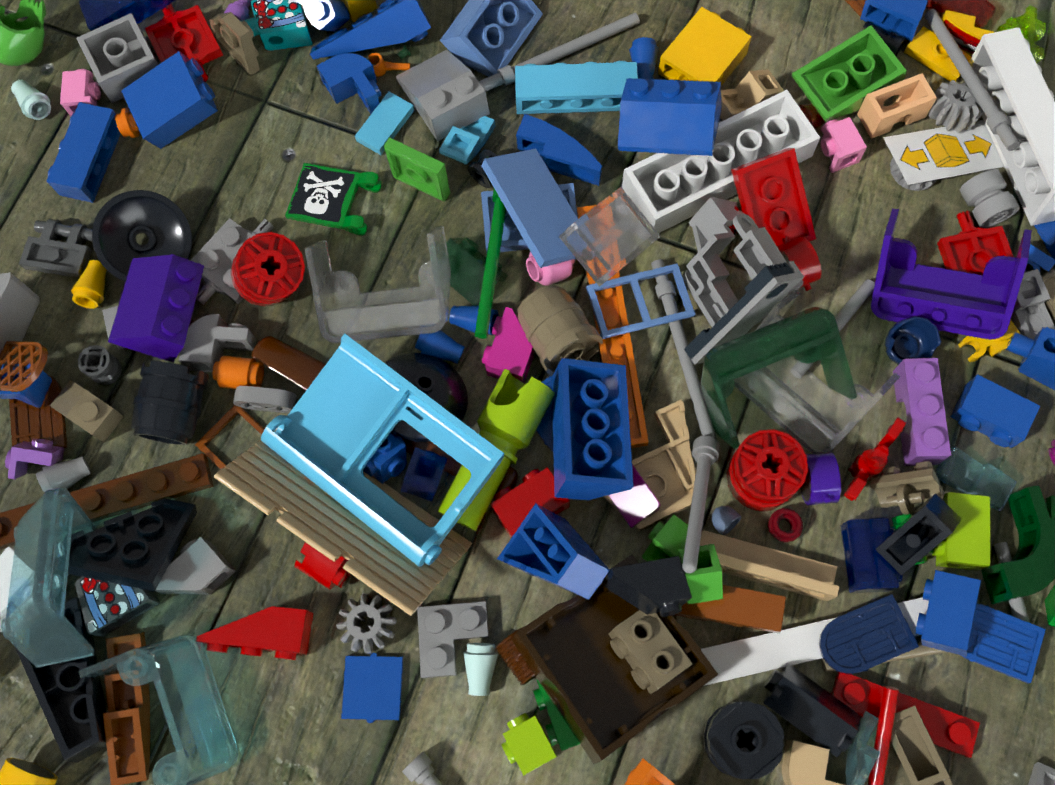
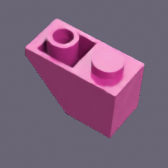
[482,307,533,384]

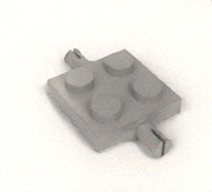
[190,218,274,305]

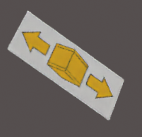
[883,120,1004,185]

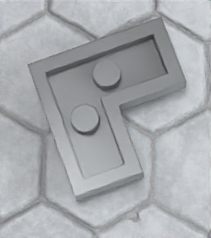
[417,601,489,678]

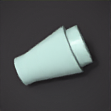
[11,80,51,120]
[463,643,498,696]

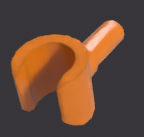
[368,53,410,77]

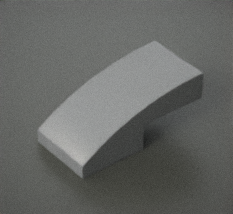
[1012,269,1055,339]

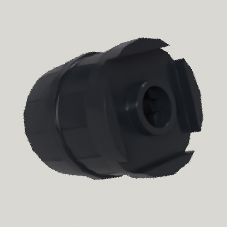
[131,361,209,445]
[703,701,784,780]

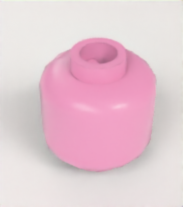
[526,251,575,286]

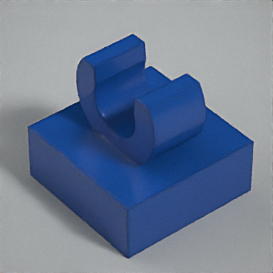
[1027,244,1055,272]

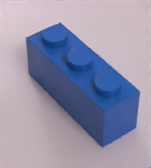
[47,102,121,203]

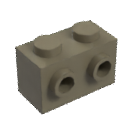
[609,610,692,694]

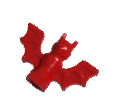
[843,417,907,501]

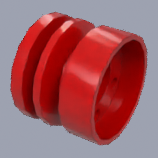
[230,232,305,307]
[727,429,808,511]

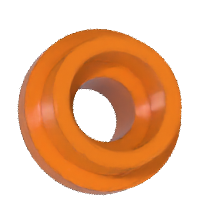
[115,107,139,138]

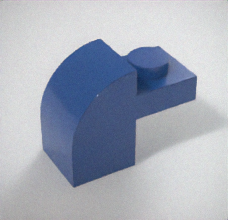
[317,53,382,114]

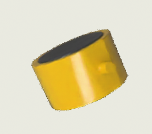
[0,758,58,785]

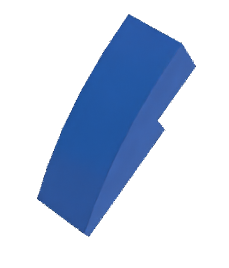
[516,114,602,186]

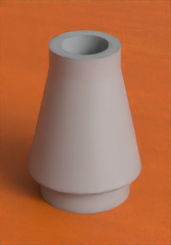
[36,456,91,497]

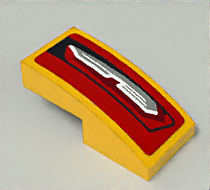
[941,10,994,56]

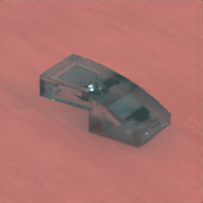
[935,446,1017,511]
[845,711,880,785]

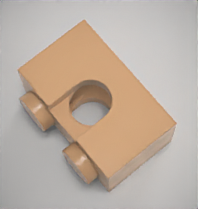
[857,73,937,139]

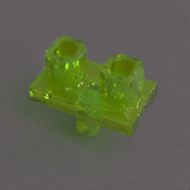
[996,6,1046,63]

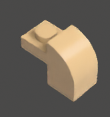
[720,69,784,121]
[782,740,844,785]

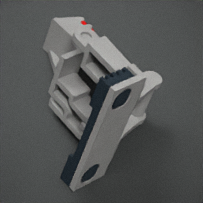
[682,196,804,365]

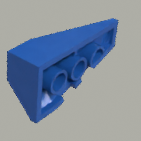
[310,0,431,59]

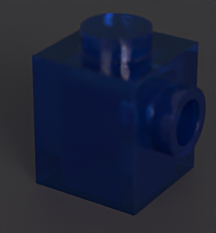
[401,447,448,501]

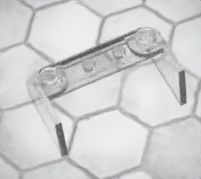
[304,226,451,343]
[727,290,900,453]

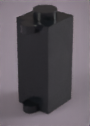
[763,663,861,757]

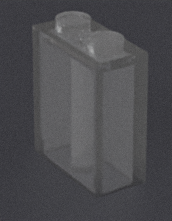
[559,187,661,287]

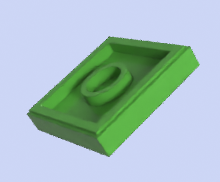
[384,137,450,201]

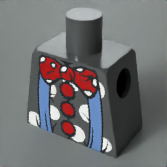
[75,577,160,637]

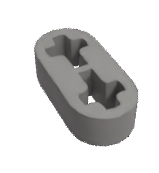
[233,386,297,413]

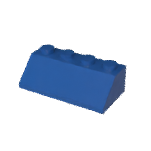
[551,358,634,500]

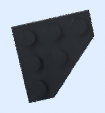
[52,498,197,592]

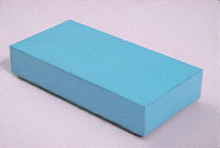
[355,91,415,155]

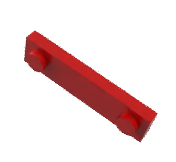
[831,672,980,758]

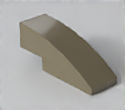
[891,706,953,785]

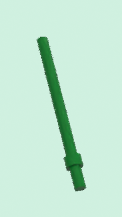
[474,189,506,339]

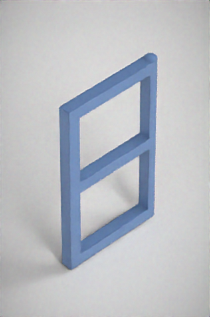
[586,263,696,339]

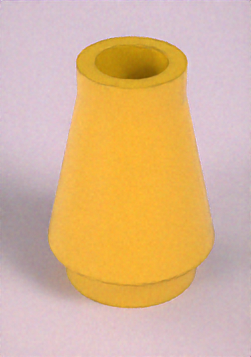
[71,260,107,309]

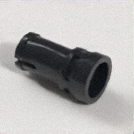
[860,21,906,56]

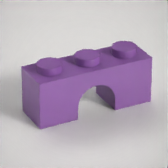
[893,358,951,466]

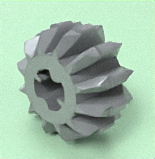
[929,80,983,133]
[336,593,397,654]

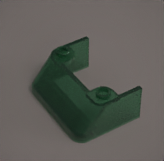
[701,307,857,449]

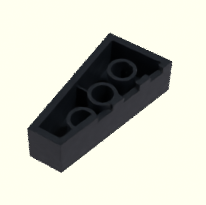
[8,597,107,763]

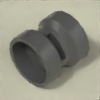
[78,345,122,385]

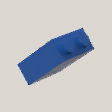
[121,51,218,149]

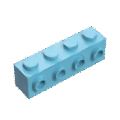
[515,61,638,114]

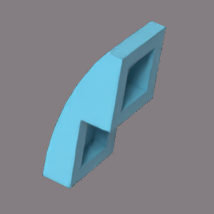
[439,116,496,164]

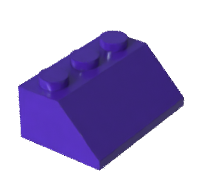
[108,254,204,363]

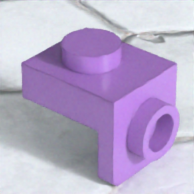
[5,439,64,480]

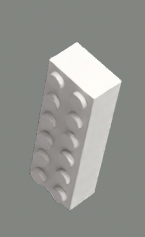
[969,27,1055,226]
[622,90,820,236]

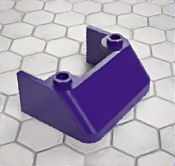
[871,208,1032,340]

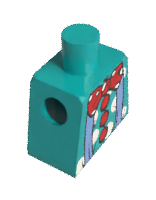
[242,0,313,51]

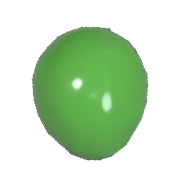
[0,0,46,66]

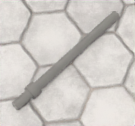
[925,9,1020,151]
[479,13,640,92]
[651,259,717,439]

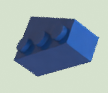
[497,503,610,600]

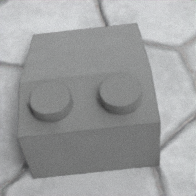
[396,50,490,142]

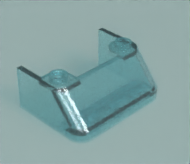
[1,487,97,668]
[79,635,238,785]

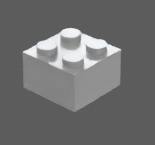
[76,13,159,103]

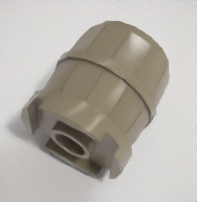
[517,285,603,376]

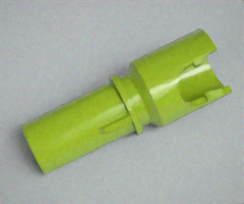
[437,369,555,531]

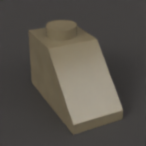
[50,380,124,442]

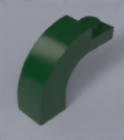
[981,485,1055,604]

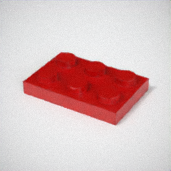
[731,148,816,246]

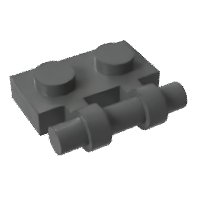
[19,219,92,278]

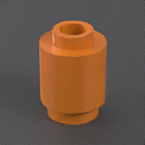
[212,355,264,389]

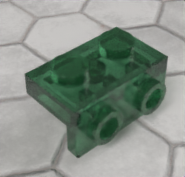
[430,237,508,306]

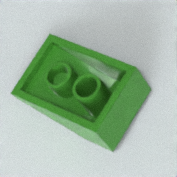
[792,25,907,122]

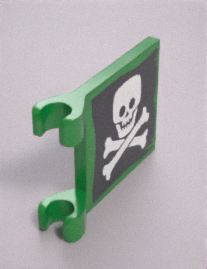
[285,163,382,236]

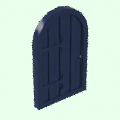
[819,594,919,674]

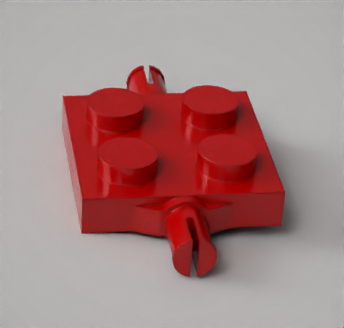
[144,0,223,82]
[937,211,1014,275]

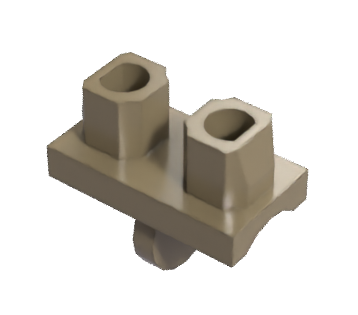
[870,461,944,515]

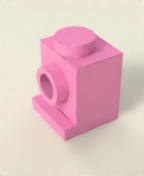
[60,69,101,116]
[821,117,867,173]

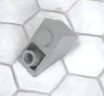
[155,537,236,595]

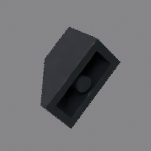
[875,493,962,576]
[603,556,692,617]

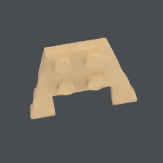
[603,399,696,532]

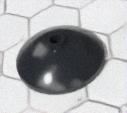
[92,190,192,281]
[385,352,468,442]

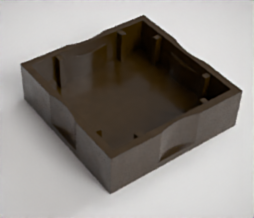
[511,554,718,764]

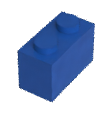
[950,374,1040,448]
[916,570,981,657]

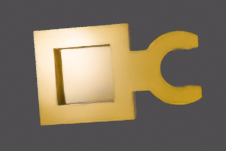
[958,320,1021,362]

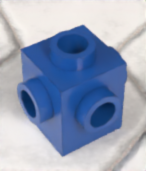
[363,433,407,484]

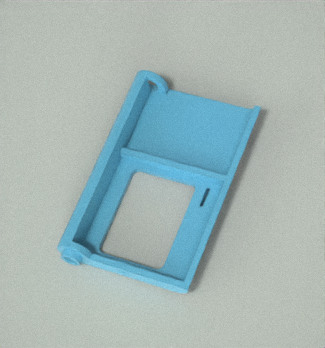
[261,333,504,567]

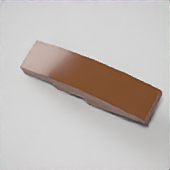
[675,585,786,633]
[103,632,150,785]

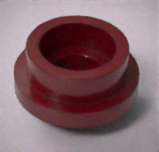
[768,508,803,543]

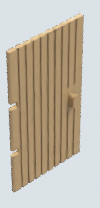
[214,428,472,616]

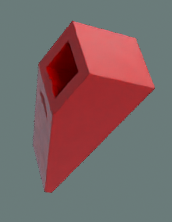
[196,606,314,660]

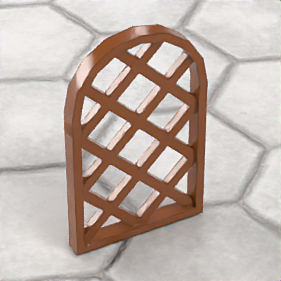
[0,341,48,392]

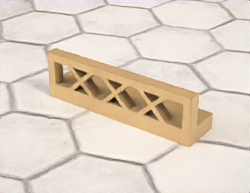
[700,530,839,601]

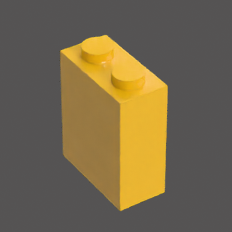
[658,7,752,86]

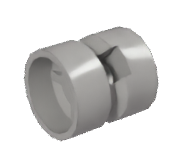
[959,169,1020,228]

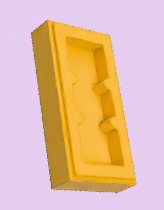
[904,26,972,82]

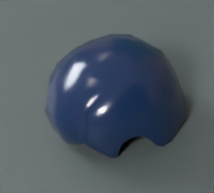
[885,316,941,365]

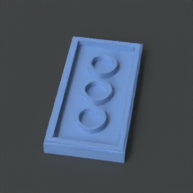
[481,149,595,268]

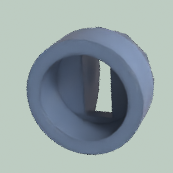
[712,506,742,535]

